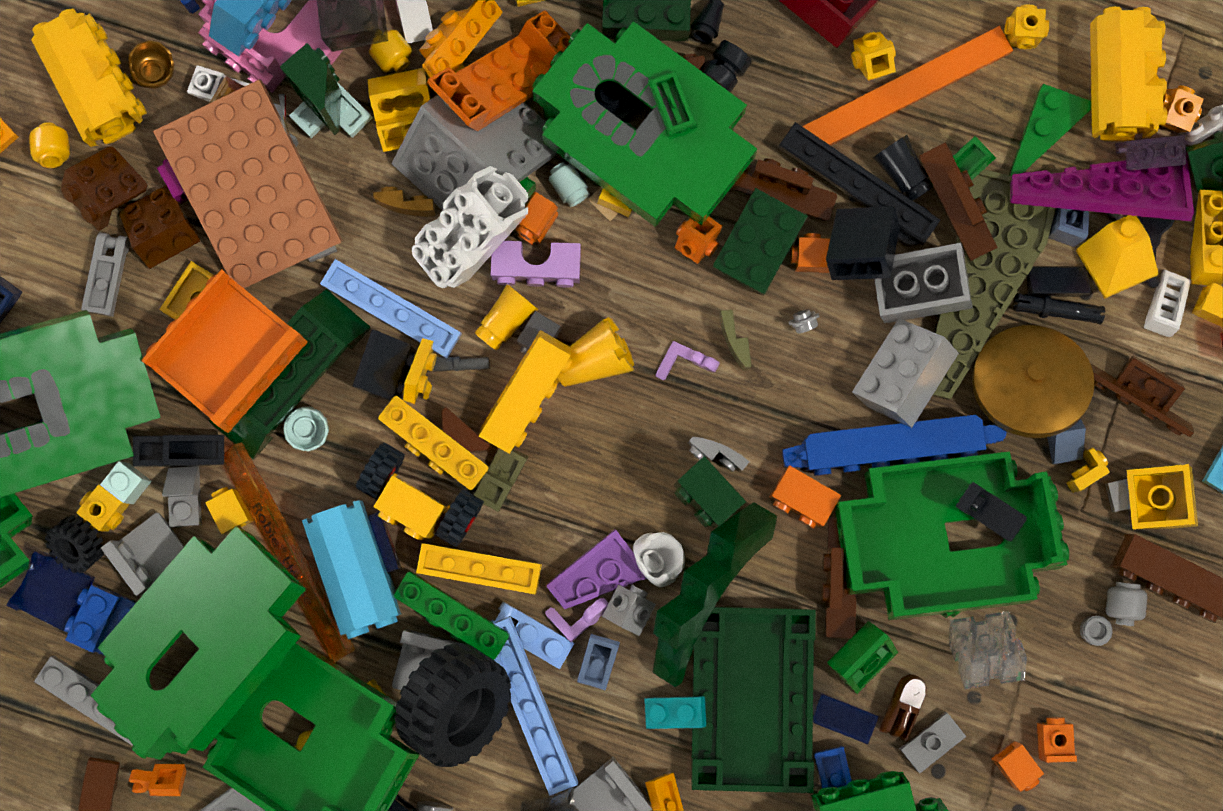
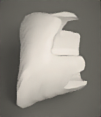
[633,532,685,587]

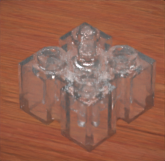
[949,611,1027,689]

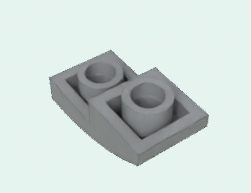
[688,437,750,472]

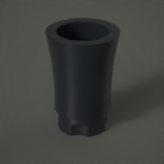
[873,135,934,201]

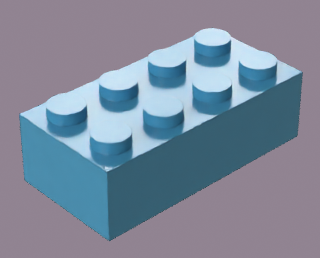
[209,0,291,56]

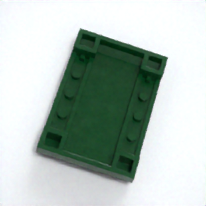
[691,607,816,793]

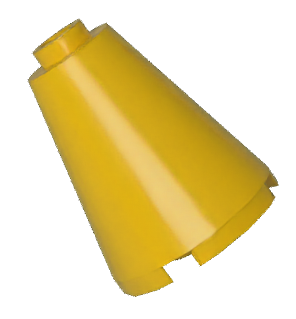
[555,317,635,387]

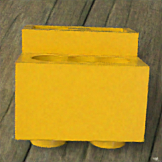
[368,68,432,152]

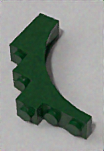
[652,502,777,688]

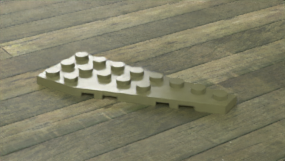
[932,169,1055,400]

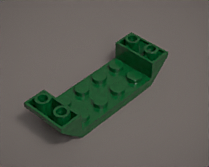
[209,289,371,460]

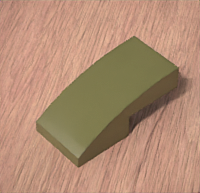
[719,310,751,371]
[474,448,529,512]

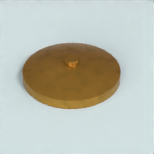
[972,325,1094,438]

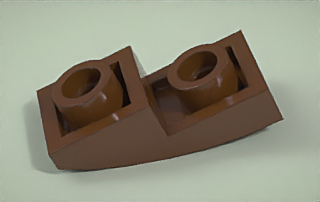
[78,757,120,811]

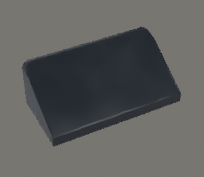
[1027,267,1091,297]

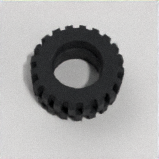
[395,643,511,767]

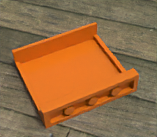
[141,269,308,433]

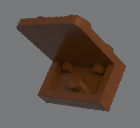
[61,146,148,231]
[119,185,201,269]

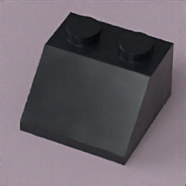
[352,329,416,401]

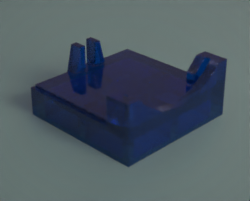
[6,551,96,631]

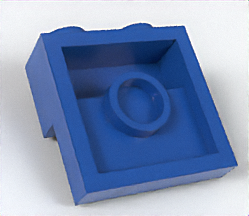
[64,585,136,655]

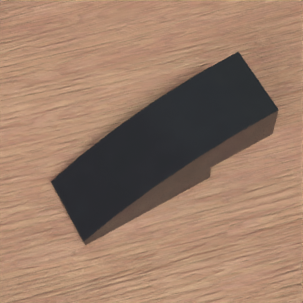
[133,435,224,467]

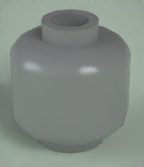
[1106,582,1148,626]

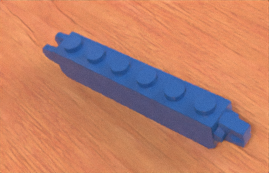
[782,415,1007,476]

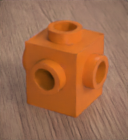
[674,217,722,264]

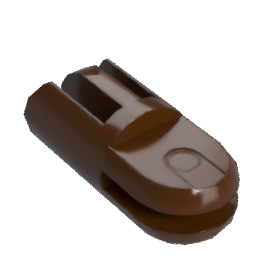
[879,674,927,741]

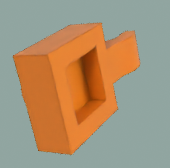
[129,764,187,796]

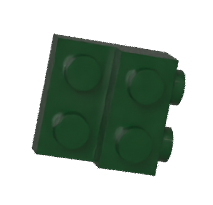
[1186,131,1223,196]

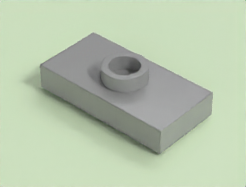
[899,712,966,774]

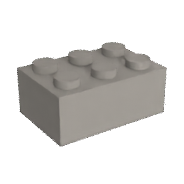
[875,243,973,324]
[852,318,959,428]

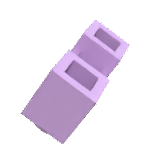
[491,241,581,288]

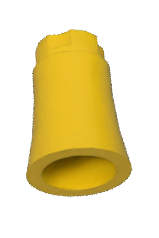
[475,284,539,351]

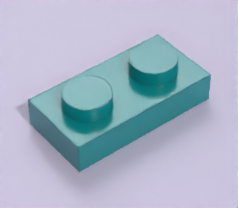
[645,696,706,729]

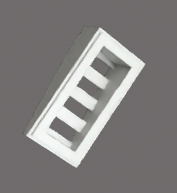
[1144,270,1191,337]

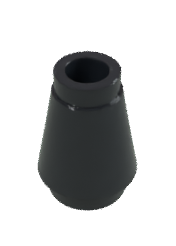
[691,0,724,43]

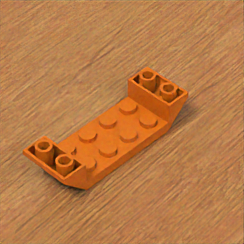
[427,10,570,131]

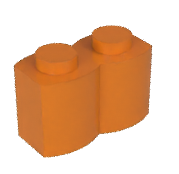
[516,192,559,246]

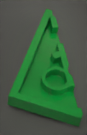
[1009,84,1092,176]

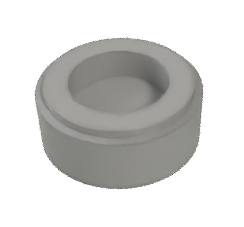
[1080,616,1112,646]

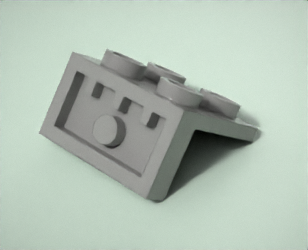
[101,513,184,596]
[392,629,460,690]
[568,757,652,811]

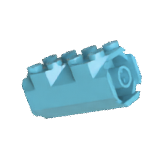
[302,500,401,639]

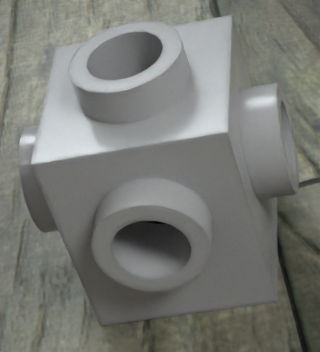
[602,585,656,636]

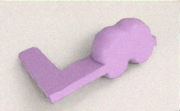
[656,341,720,380]
[545,598,609,642]

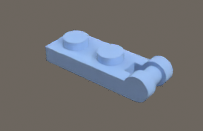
[491,601,575,669]

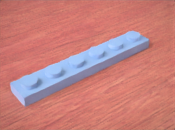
[494,616,578,796]

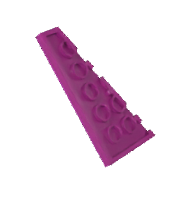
[1010,153,1194,221]

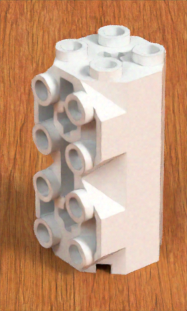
[412,166,528,288]

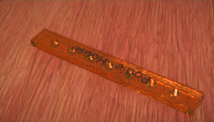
[224,442,356,663]

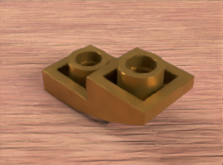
[373,187,437,217]

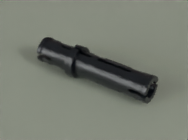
[1013,293,1105,325]

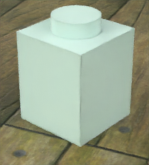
[100,461,152,504]

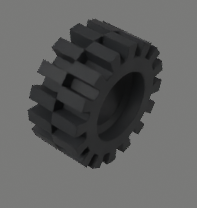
[45,515,104,574]

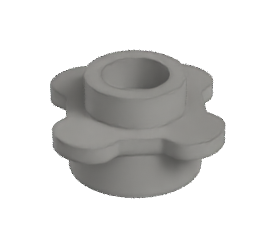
[788,309,820,334]

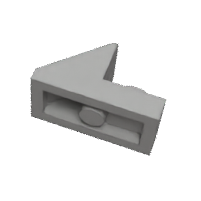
[162,466,202,527]

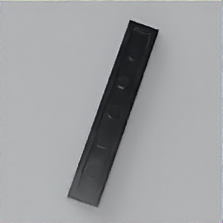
[778,122,940,246]

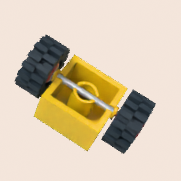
[356,442,484,547]

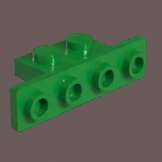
[394,572,510,660]

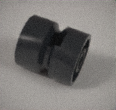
[700,40,752,93]

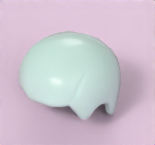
[283,406,329,452]

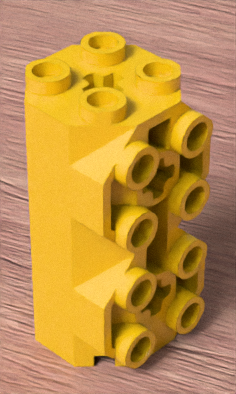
[1090,6,1167,142]
[31,8,147,147]

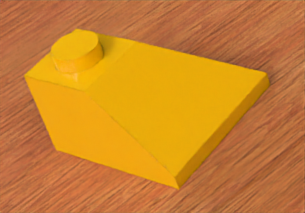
[1076,215,1158,299]

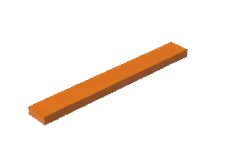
[802,26,1013,146]

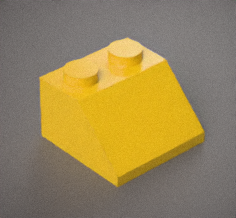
[1126,464,1198,530]

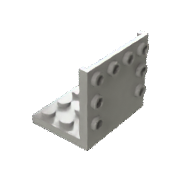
[391,95,557,210]

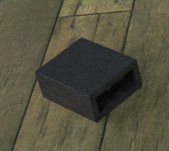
[826,206,900,280]

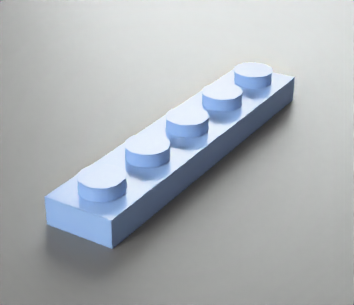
[320,259,462,359]

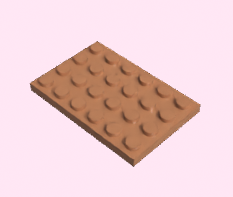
[153,79,343,288]

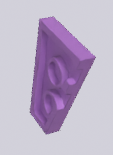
[546,529,647,609]

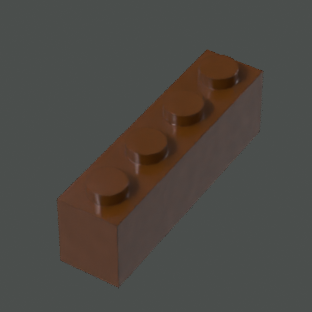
[1111,534,1223,623]

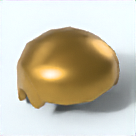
[129,40,174,89]

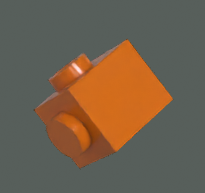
[790,233,830,273]

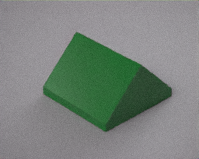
[827,621,899,694]

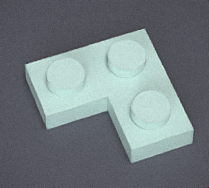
[289,82,372,139]

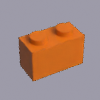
[769,465,841,529]

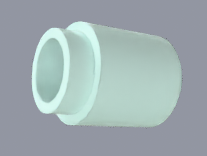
[548,162,589,207]

